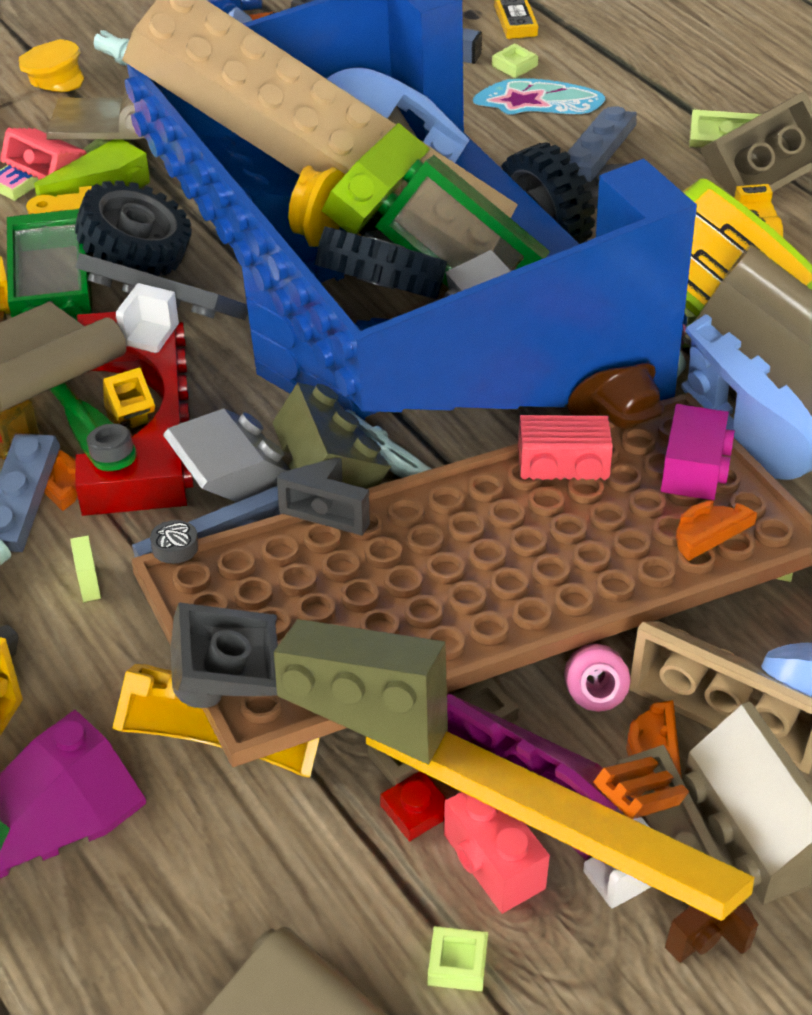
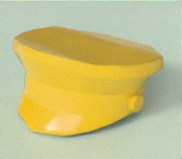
[19,39,84,92]
[288,165,345,247]

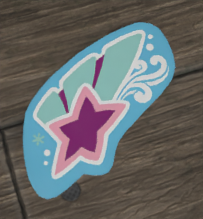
[473,78,605,115]

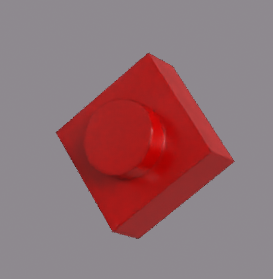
[380,771,447,842]

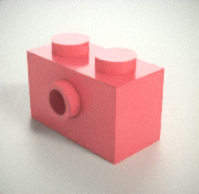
[444,792,550,914]

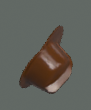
[567,363,664,430]

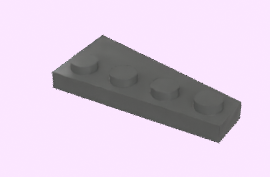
[75,253,248,320]

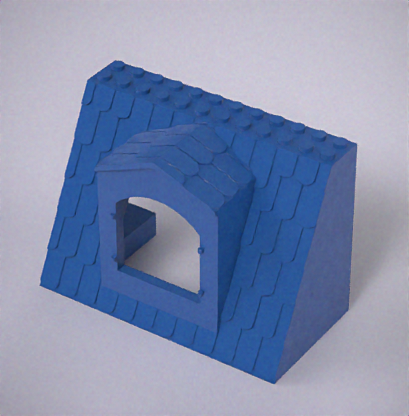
[125,0,697,421]

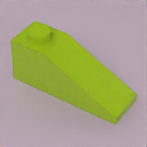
[321,123,430,234]
[34,139,150,197]

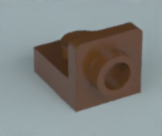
[665,902,758,963]

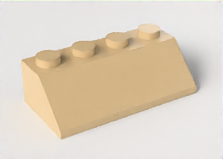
[629,621,812,774]

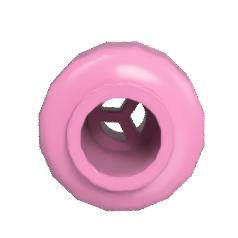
[564,643,631,712]

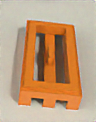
[593,756,690,819]

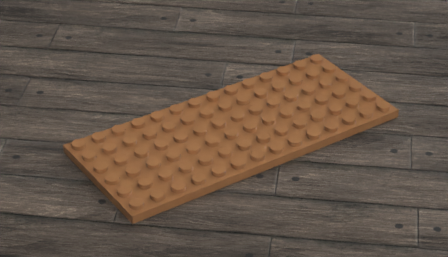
[131,393,812,768]

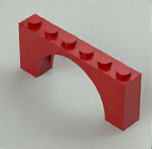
[75,311,194,516]

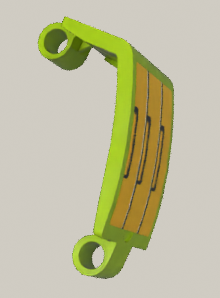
[682,178,812,317]

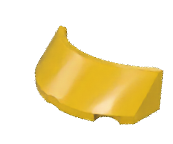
[112,664,320,778]

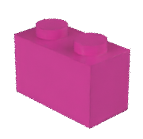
[661,404,735,500]

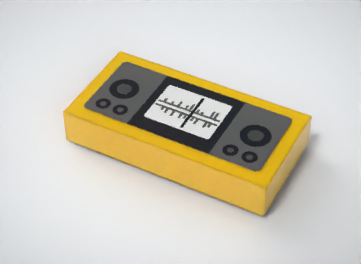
[494,0,538,39]

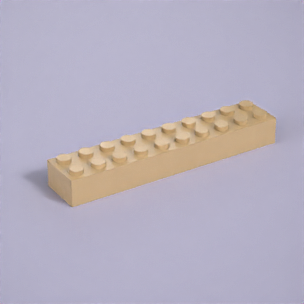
[122,0,518,268]

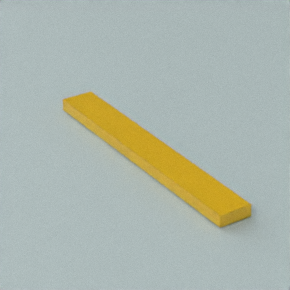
[366,731,755,921]

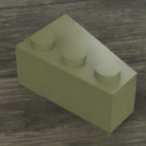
[272,382,391,489]
[274,619,448,765]

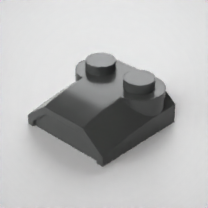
[170,602,278,708]

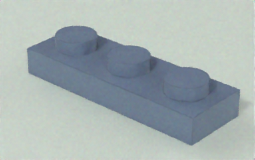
[0,434,60,552]

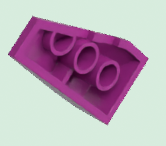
[447,694,634,861]
[0,710,147,878]

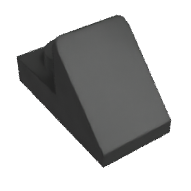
[277,458,370,536]

